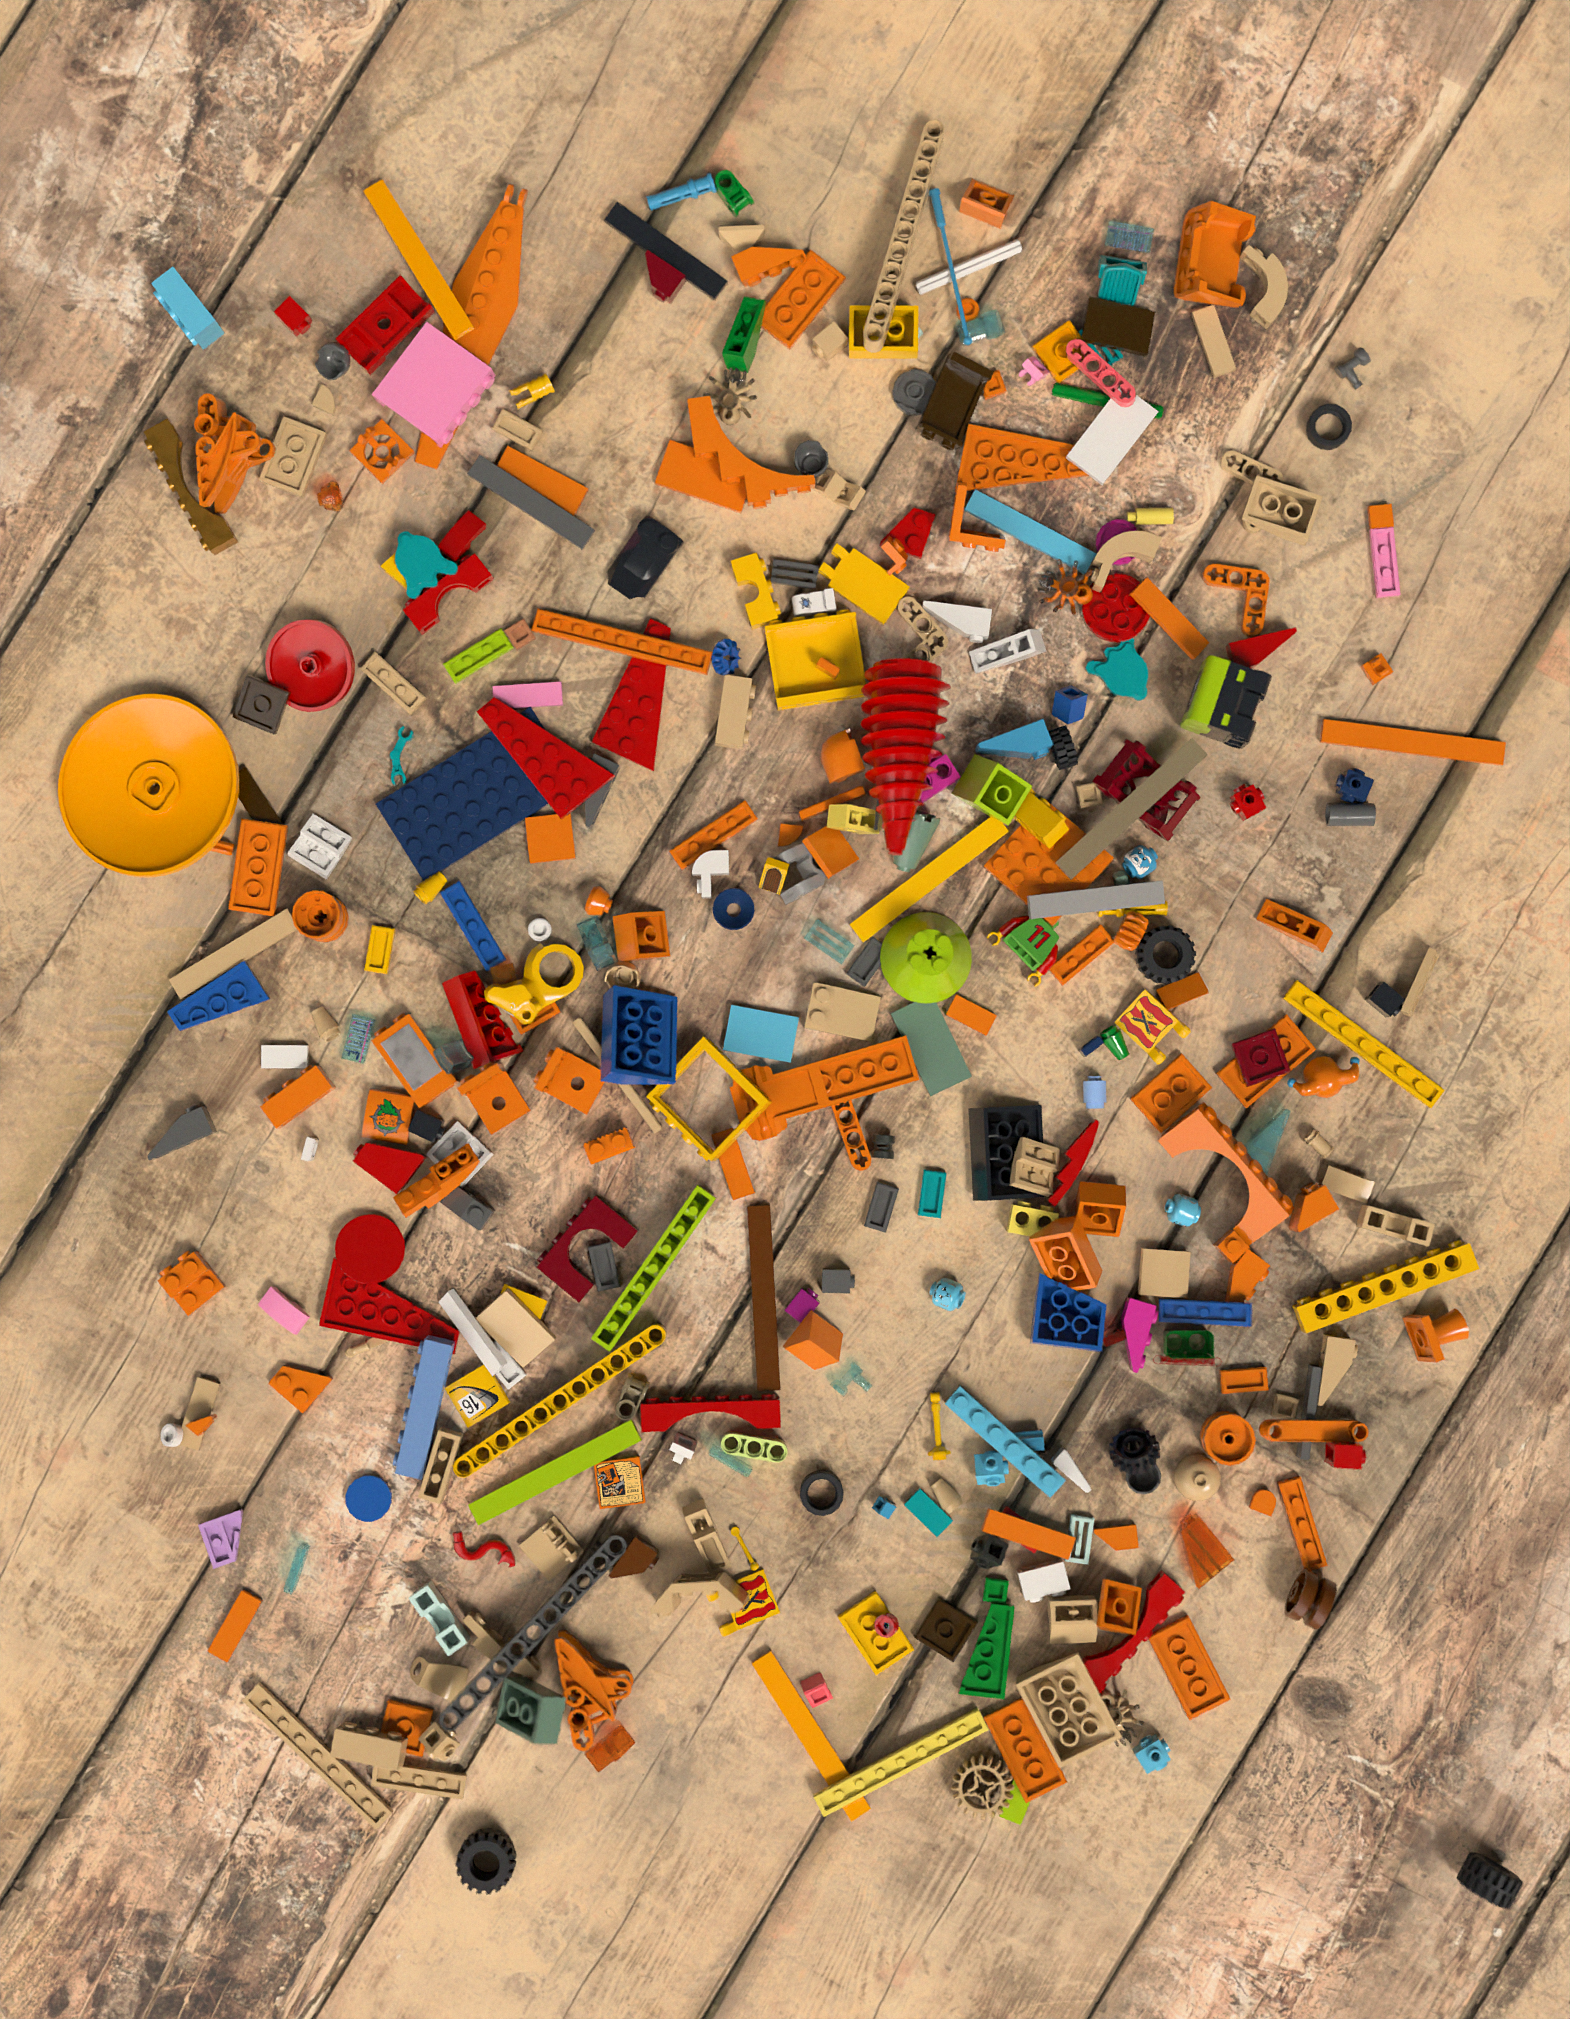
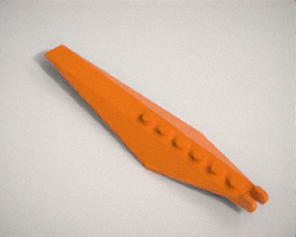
[415,184,528,470]

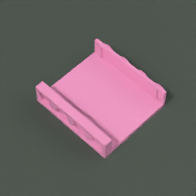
[372,322,496,448]

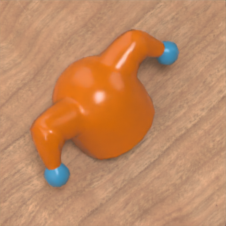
[1287,1056,1360,1098]

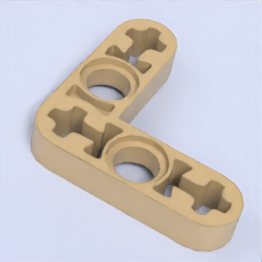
[1220,451,1284,534]
[898,597,948,662]

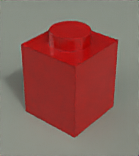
[273,296,313,337]

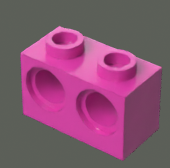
[920,754,961,803]

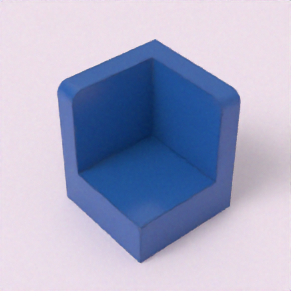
[1052,685,1088,724]

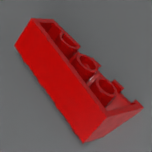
[442,970,523,1069]

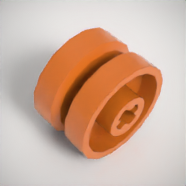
[1199,1411,1256,1466]

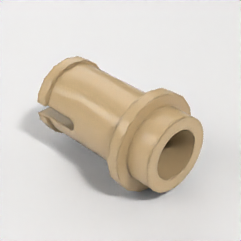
[1304,1129,1334,1158]

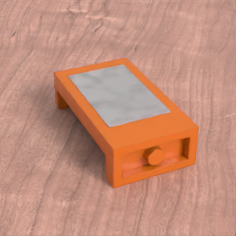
[371,1013,460,1108]

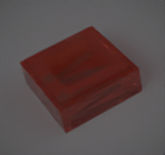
[1103,1329,1127,1347]

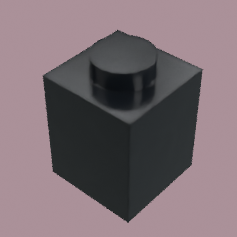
[1365,981,1405,1018]
[408,1110,446,1142]

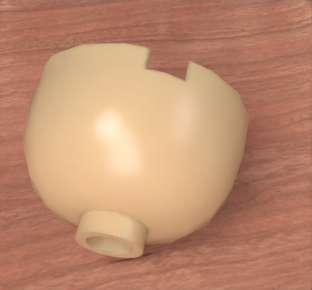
[1174,1454,1221,1501]

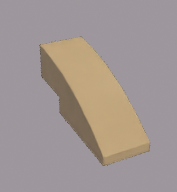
[682,1499,732,1573]

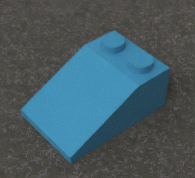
[975,719,1053,760]

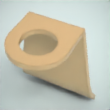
[410,1657,468,1702]

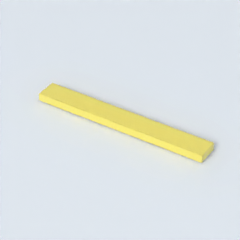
[813,1708,989,1817]

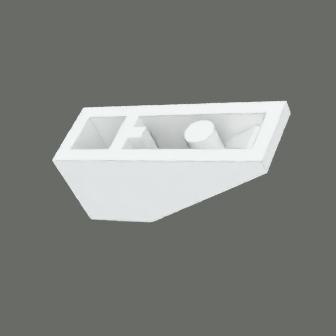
[922,601,992,643]
[969,629,1046,674]

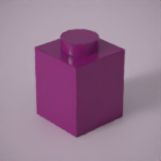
[784,1287,820,1323]

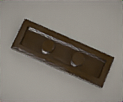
[238,767,284,825]

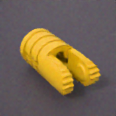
[509,373,555,409]

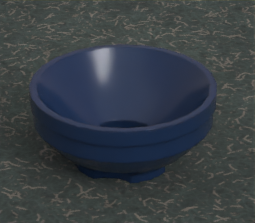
[713,888,755,930]

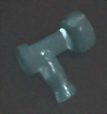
[830,1362,872,1397]

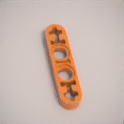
[832,1100,871,1171]

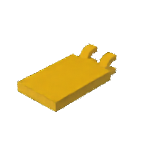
[818,543,910,626]

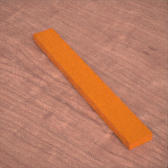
[532,608,713,675]
[1320,719,1506,766]

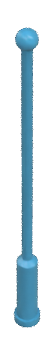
[929,189,972,345]

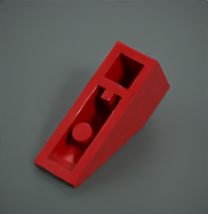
[1226,627,1297,669]

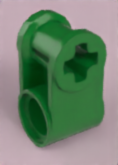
[715,170,754,217]

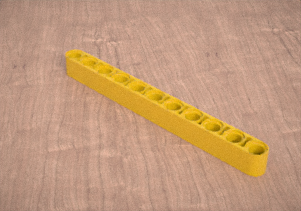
[453,1324,667,1478]

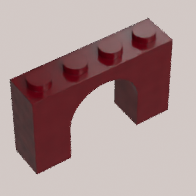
[536,1195,639,1303]

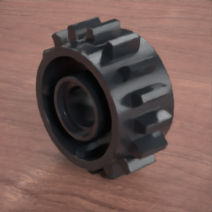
[1109,1427,1160,1475]

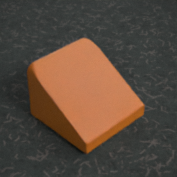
[185,1414,218,1436]

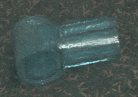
[957,310,1006,346]

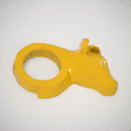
[484,943,584,1024]

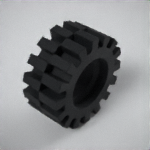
[1048,725,1078,770]

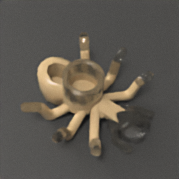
[703,368,757,425]
[1100,1689,1144,1747]

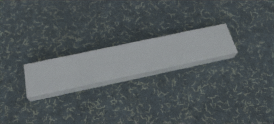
[1027,881,1165,919]

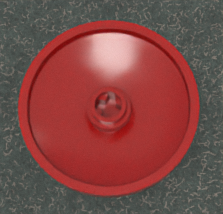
[265,619,355,712]

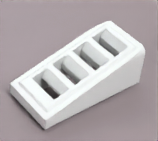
[1051,1447,1091,1493]

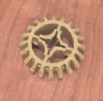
[951,1754,1014,1820]

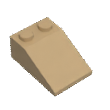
[1242,475,1323,546]
[804,982,881,1042]

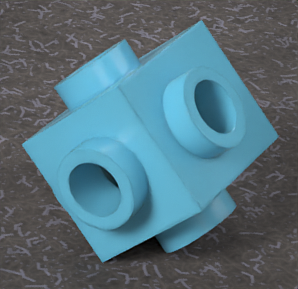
[974,1451,1009,1486]
[1132,1734,1171,1774]

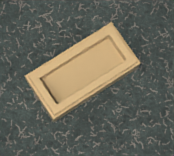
[492,409,543,452]

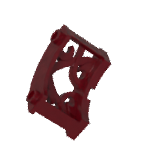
[1092,739,1201,841]

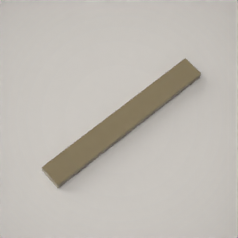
[1055,738,1208,880]

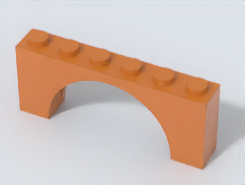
[1158,1102,1294,1246]

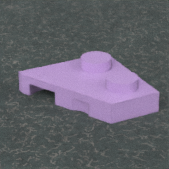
[198,1509,243,1569]

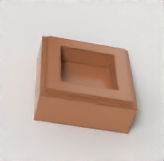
[504,618,536,650]

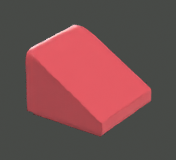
[801,1673,833,1708]

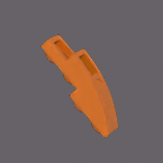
[393,1143,480,1218]

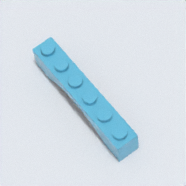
[945,1386,1066,1498]

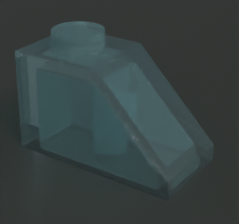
[576,915,618,971]

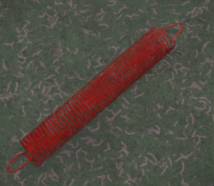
[1153,1355,1222,1366]

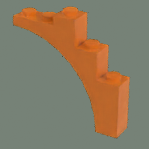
[687,396,815,509]

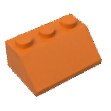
[1029,1215,1103,1291]

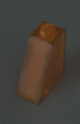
[1178,1513,1235,1589]

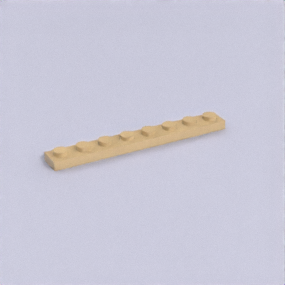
[242,1682,393,1830]

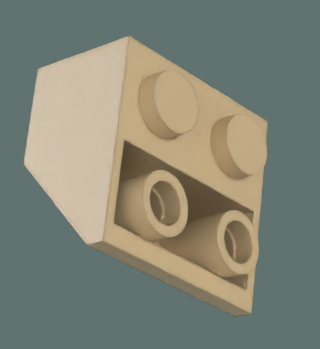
[1047,1595,1098,1644]

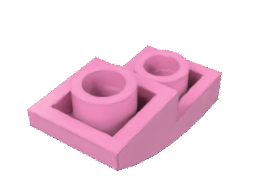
[258,1287,310,1335]

